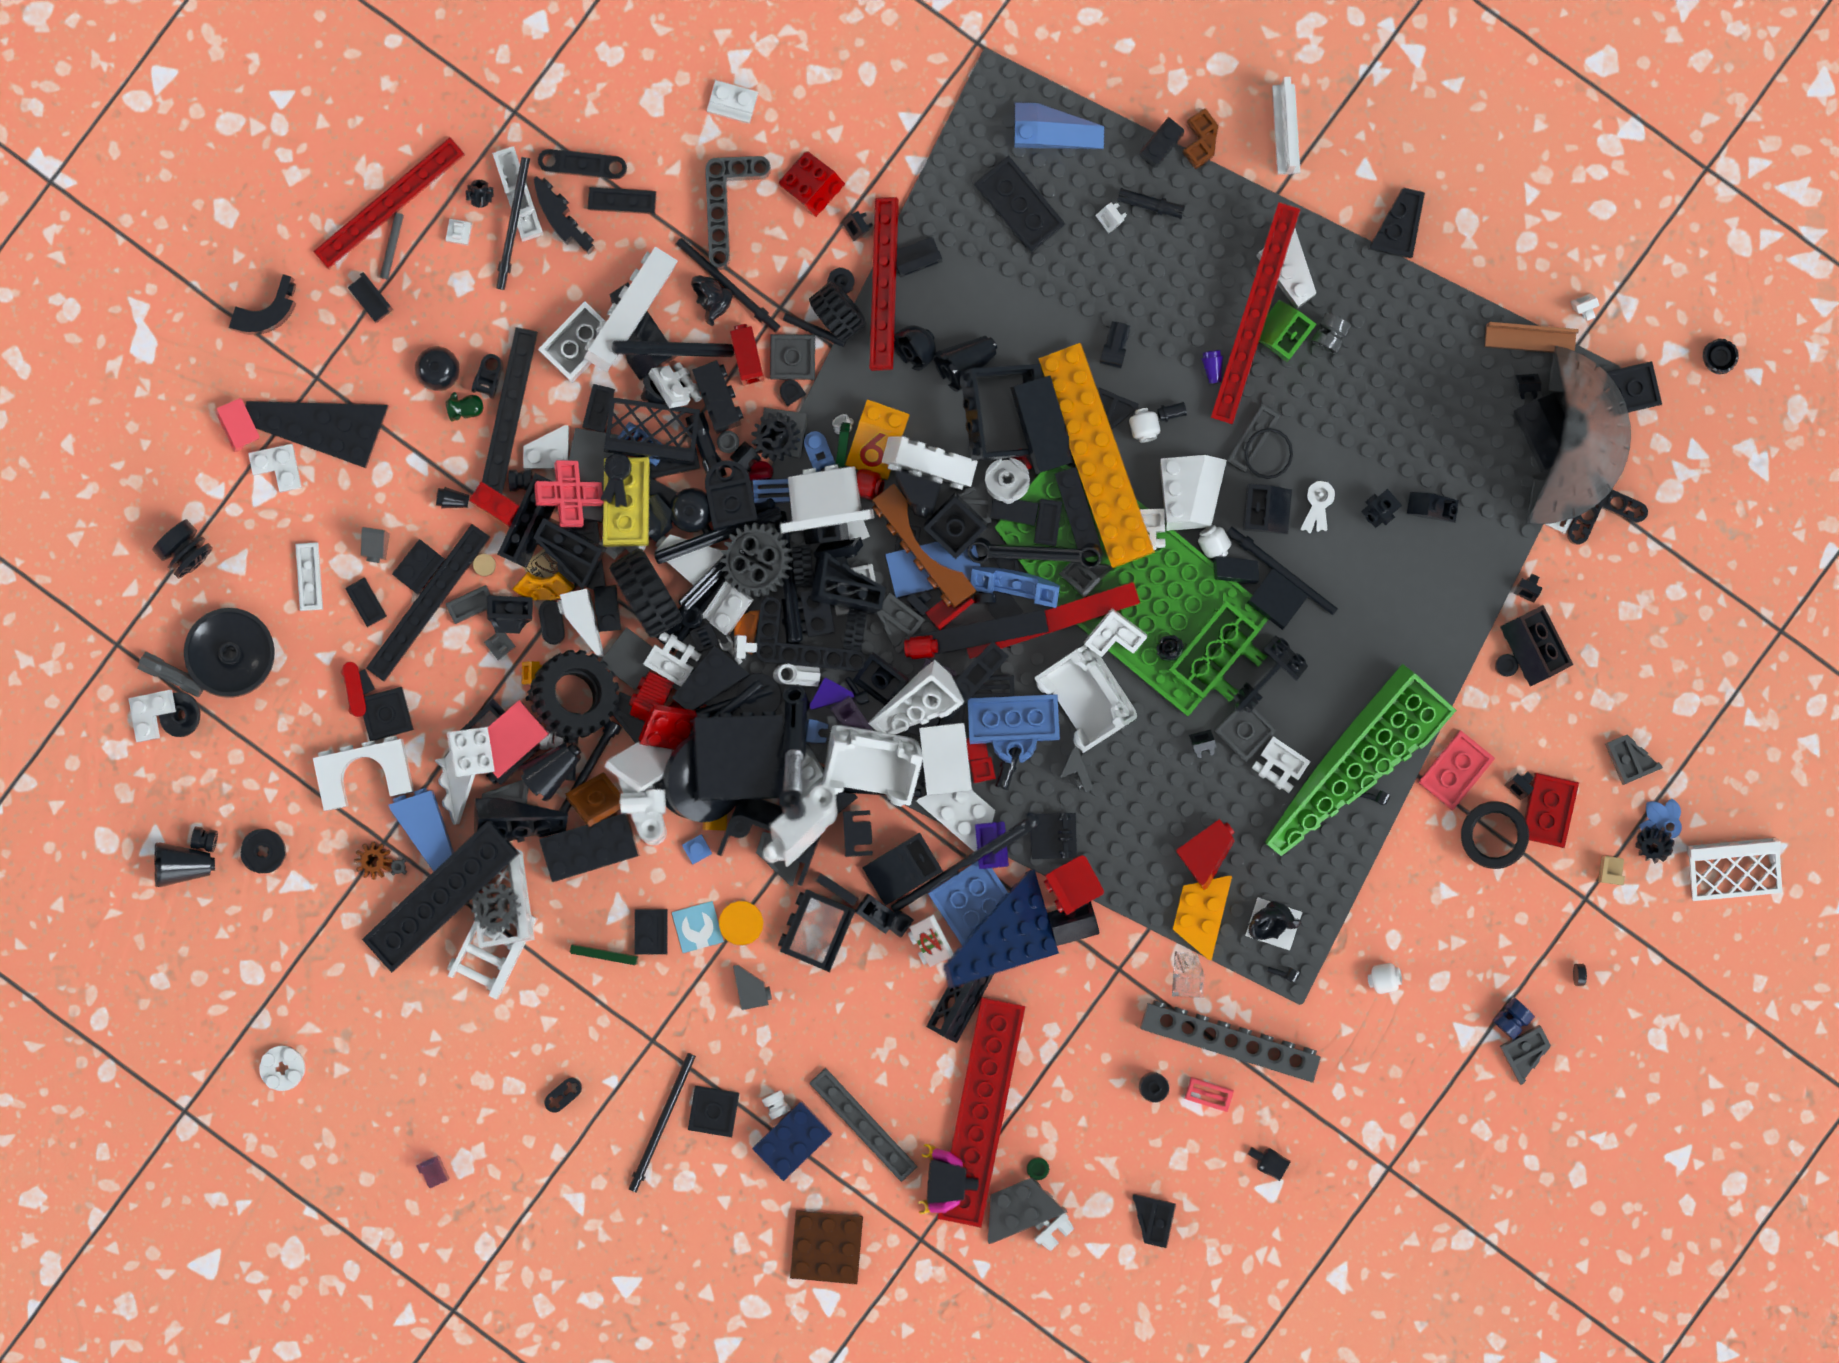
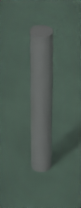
[380,213,404,280]

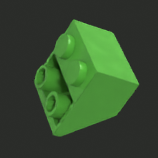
[1259,300,1316,362]

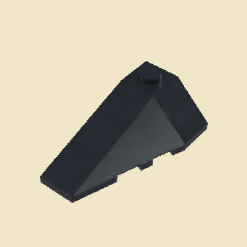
[610,282,677,381]
[474,798,568,843]

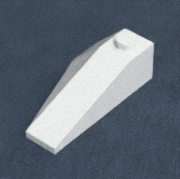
[869,660,964,735]

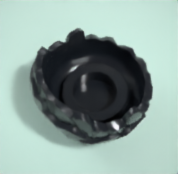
[1702,339,1739,374]

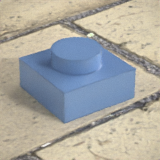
[682,834,713,864]

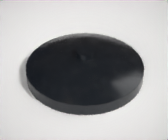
[184,608,275,698]
[664,735,739,822]

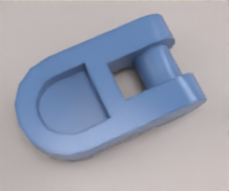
[804,431,836,472]

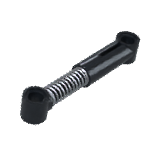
[779,685,810,821]

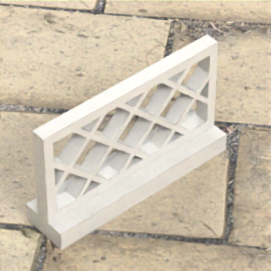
[1272,77,1300,175]
[1687,838,1782,901]
[472,849,535,948]

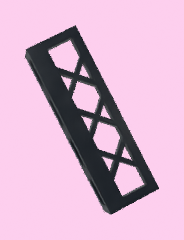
[926,974,994,1043]

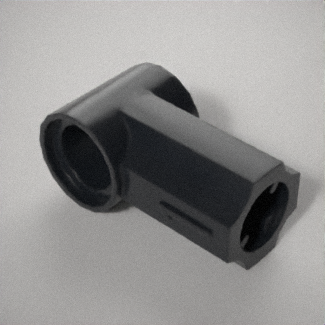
[1100,321,1130,369]

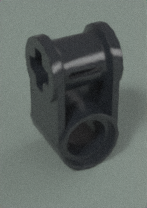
[471,354,504,399]

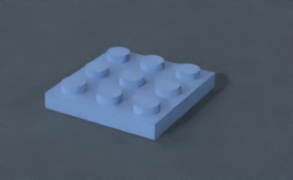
[928,861,1008,945]

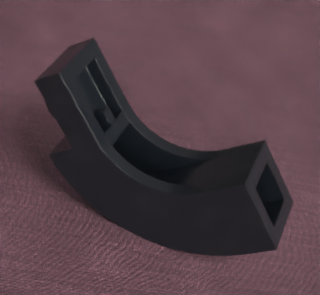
[229,274,297,335]

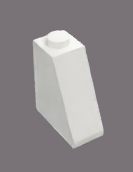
[655,534,724,585]

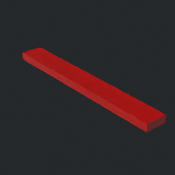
[313,137,465,269]
[869,197,899,371]
[966,582,1141,659]

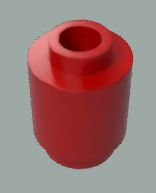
[904,635,938,659]

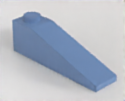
[1014,103,1104,149]

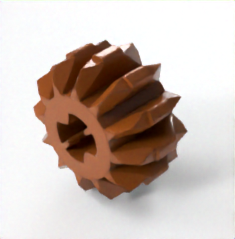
[354,841,393,880]

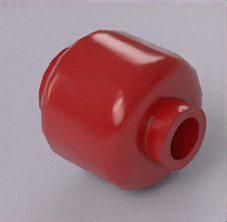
[856,469,885,500]

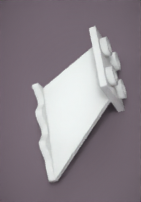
[435,727,495,825]

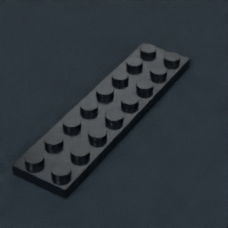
[362,820,520,973]

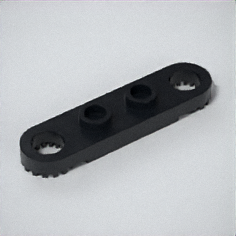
[538,149,627,180]

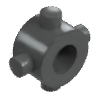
[391,858,407,876]

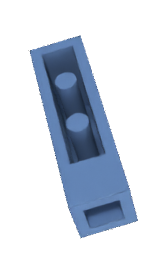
[389,788,454,872]

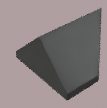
[1059,562,1113,598]

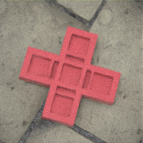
[534,460,604,527]

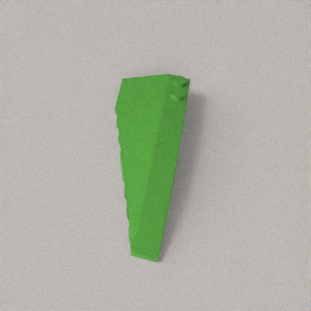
[1265,664,1457,856]

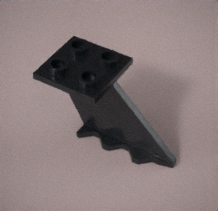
[1233,635,1308,713]

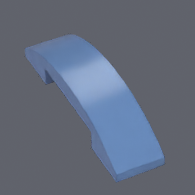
[970,567,1060,608]

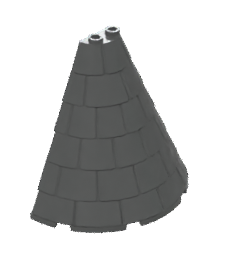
[1527,346,1631,524]

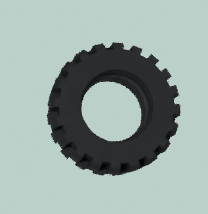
[609,549,683,637]
[529,650,619,739]

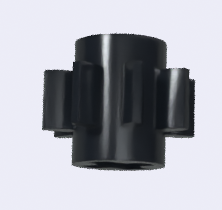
[466,180,494,208]

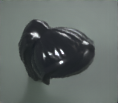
[691,275,732,326]
[1248,901,1301,940]

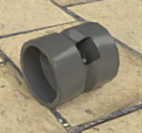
[1311,313,1351,354]

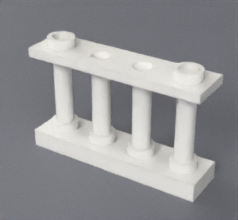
[447,896,538,1000]

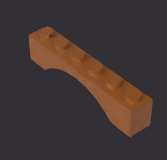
[872,484,976,609]

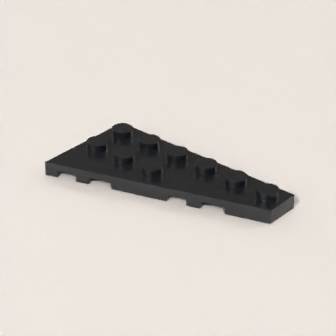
[245,401,389,468]

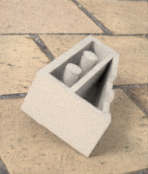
[1257,229,1316,309]

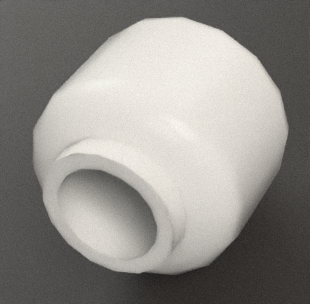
[1129,408,1161,443]
[1198,525,1231,558]
[1368,963,1402,994]

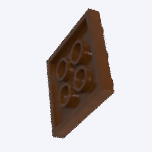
[790,1210,863,1284]

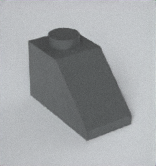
[361,527,390,563]
[733,965,772,1010]

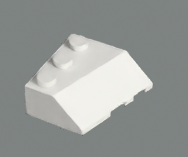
[1160,455,1227,531]

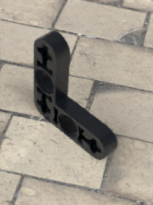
[1567,489,1648,545]

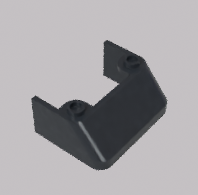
[717,799,822,886]

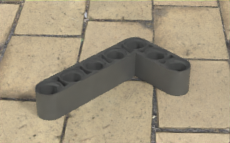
[705,156,771,270]

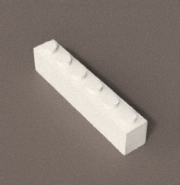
[584,247,678,372]

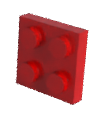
[638,704,696,750]

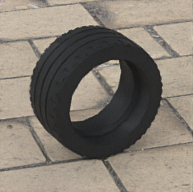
[1461,801,1529,869]

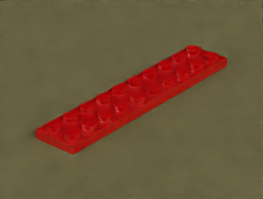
[937,997,1026,1228]

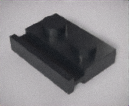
[392,539,446,594]
[635,909,668,955]

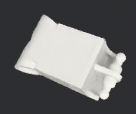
[618,777,667,846]
[763,785,838,867]

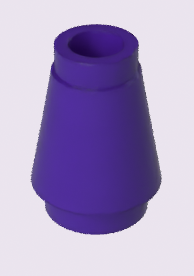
[1201,350,1223,383]

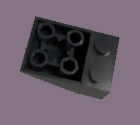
[862,833,943,906]

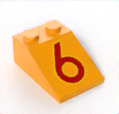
[845,399,910,480]

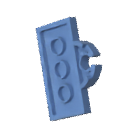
[968,694,1060,763]

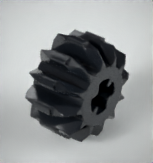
[1635,824,1675,864]

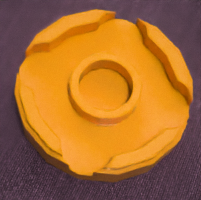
[719,901,764,946]

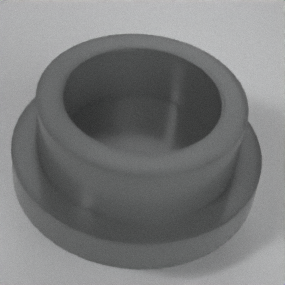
[717,431,739,453]

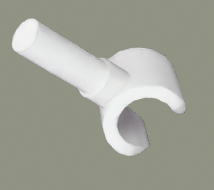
[718,635,743,665]

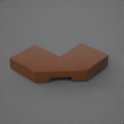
[1183,108,1219,169]

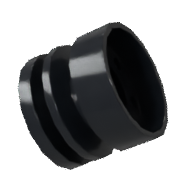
[152,519,213,579]

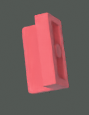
[215,398,260,453]

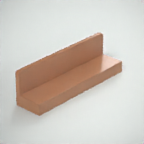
[1484,322,1579,353]

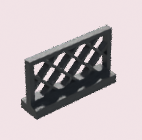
[604,397,700,464]

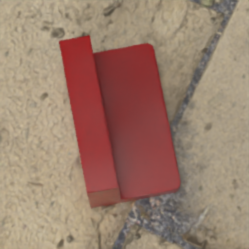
[926,597,975,630]

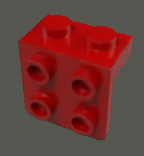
[779,152,845,217]
[1043,855,1104,915]

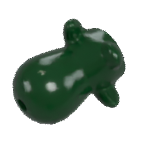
[446,392,484,422]

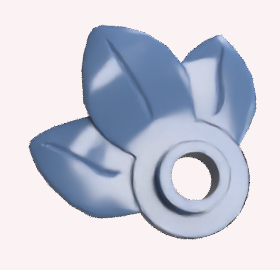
[1639,799,1682,839]

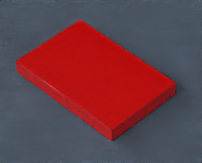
[1524,773,1579,848]

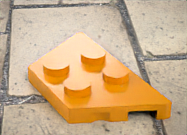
[1172,876,1232,961]

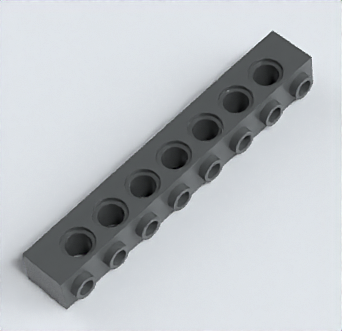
[1140,1000,1321,1083]

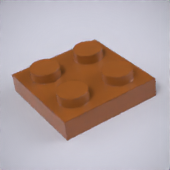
[565,772,621,827]

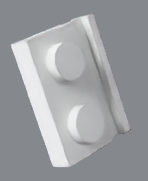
[707,80,758,124]
[703,580,754,636]

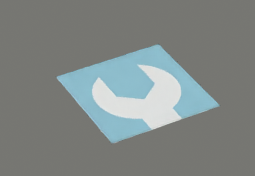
[672,901,724,953]

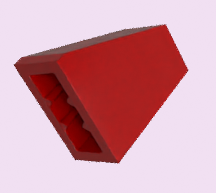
[730,324,765,386]
[1176,819,1235,890]

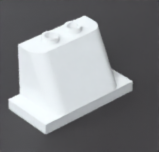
[780,465,874,533]

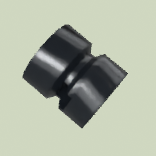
[1139,1072,1169,1103]

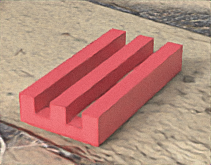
[1184,1077,1234,1112]

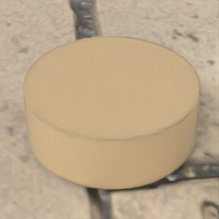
[473,554,496,576]

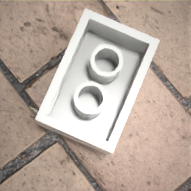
[538,301,606,383]

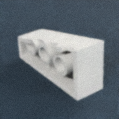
[882,436,978,490]

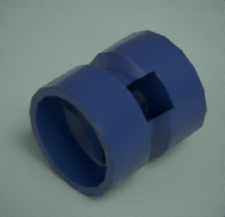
[1492,997,1535,1040]

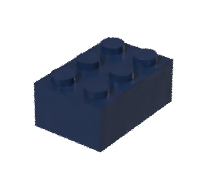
[752,1100,833,1181]

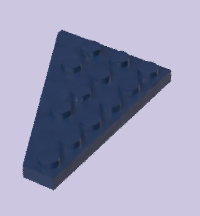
[943,869,1059,988]

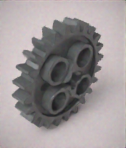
[720,523,793,597]

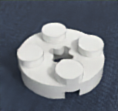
[985,458,1030,504]
[259,1046,306,1091]

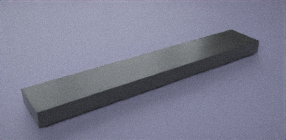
[809,1068,918,1182]

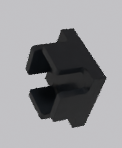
[843,810,873,857]

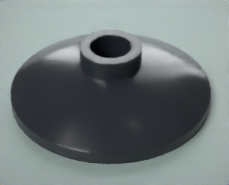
[159,692,201,737]

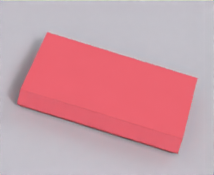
[488,700,549,778]
[1418,730,1495,811]

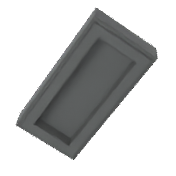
[446,585,491,624]

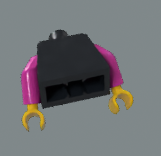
[918,1144,979,1214]

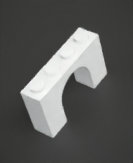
[313,736,414,811]

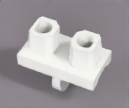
[1034,1213,1074,1251]

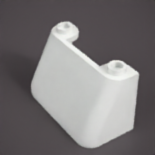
[1034,645,1137,753]
[822,725,923,806]

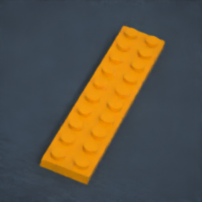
[1039,343,1155,568]

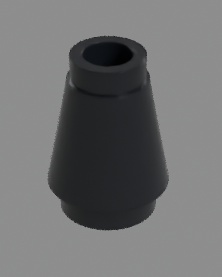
[436,487,469,509]

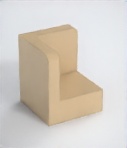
[1598,855,1625,885]

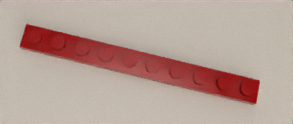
[1211,202,1301,424]

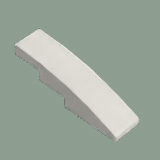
[493,146,544,242]

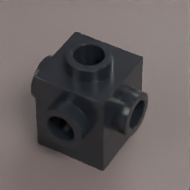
[1361,489,1402,528]

